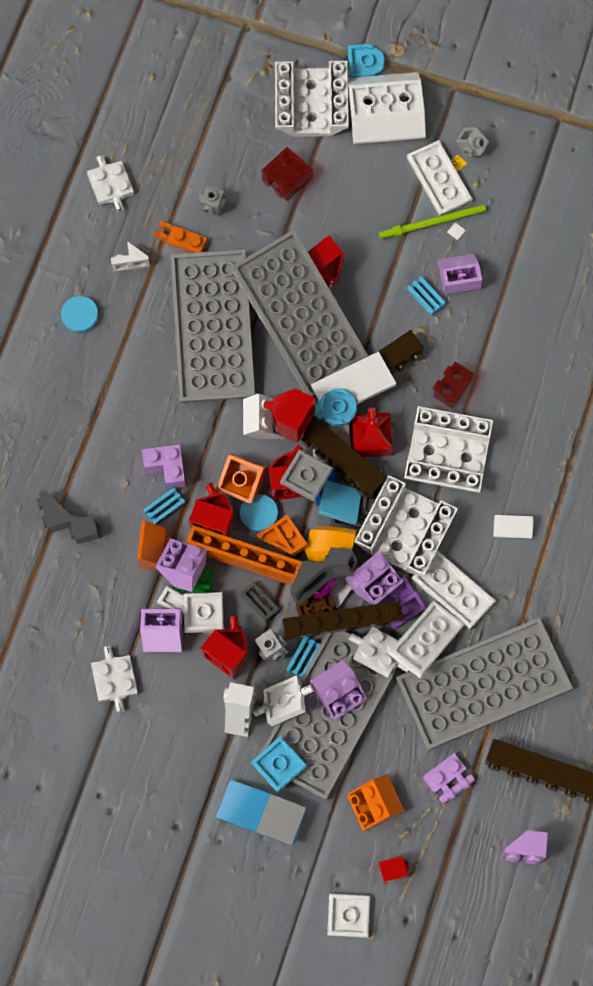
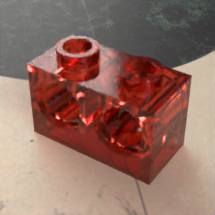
[433,361,474,409]

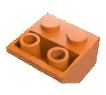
[346,775,404,831]

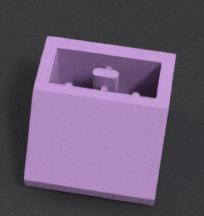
[437,254,482,295]
[156,538,207,592]
[345,552,403,605]
[140,609,184,653]
[310,660,367,720]
[501,830,548,865]

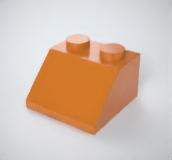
[216,453,269,504]
[137,521,170,570]

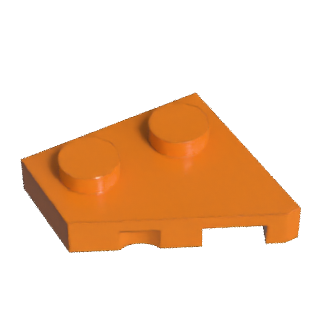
[257,515,309,557]

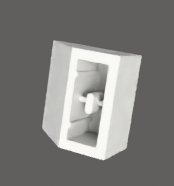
[243,394,287,439]

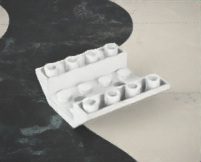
[275,61,348,137]
[348,72,426,145]
[404,406,493,493]
[354,475,458,576]

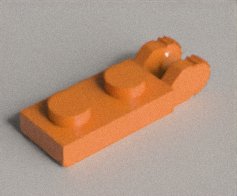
[154,221,208,253]

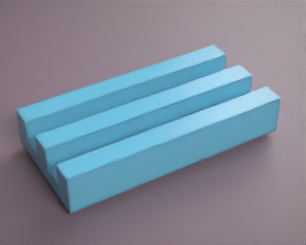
[407,276,445,315]
[143,487,186,525]
[286,637,321,679]

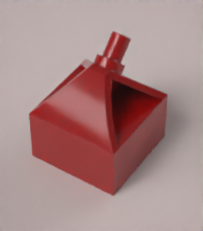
[308,235,343,293]
[263,388,316,443]
[352,408,393,457]
[269,445,303,501]
[189,483,235,537]
[200,616,248,679]

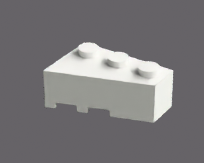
[223,682,256,737]

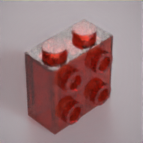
[261,147,313,201]

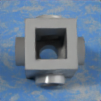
[456,128,489,157]
[198,186,226,216]
[255,629,288,663]

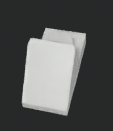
[111,242,150,272]

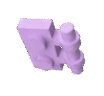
[422,753,475,804]

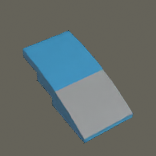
[216,780,307,846]

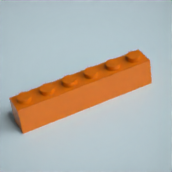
[186,525,302,585]

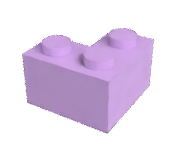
[142,444,186,490]

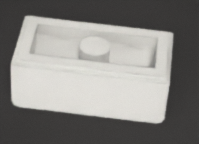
[493,515,533,539]

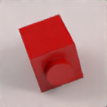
[378,856,410,884]

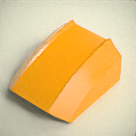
[305,526,357,562]

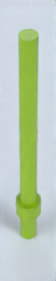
[379,205,486,239]

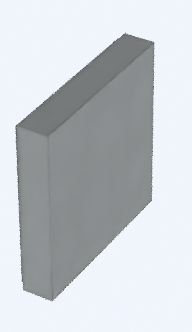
[280,450,333,502]

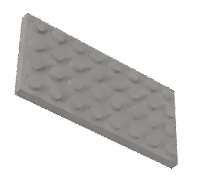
[230,229,368,396]
[171,249,255,403]
[396,617,573,751]
[260,631,398,801]

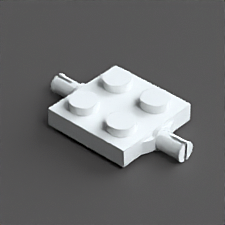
[87,155,134,212]
[349,626,408,678]
[91,646,137,712]
[253,675,315,726]

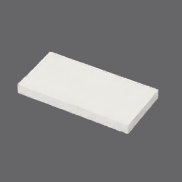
[407,140,473,216]
[311,352,396,404]
[411,550,496,630]
[389,601,465,678]

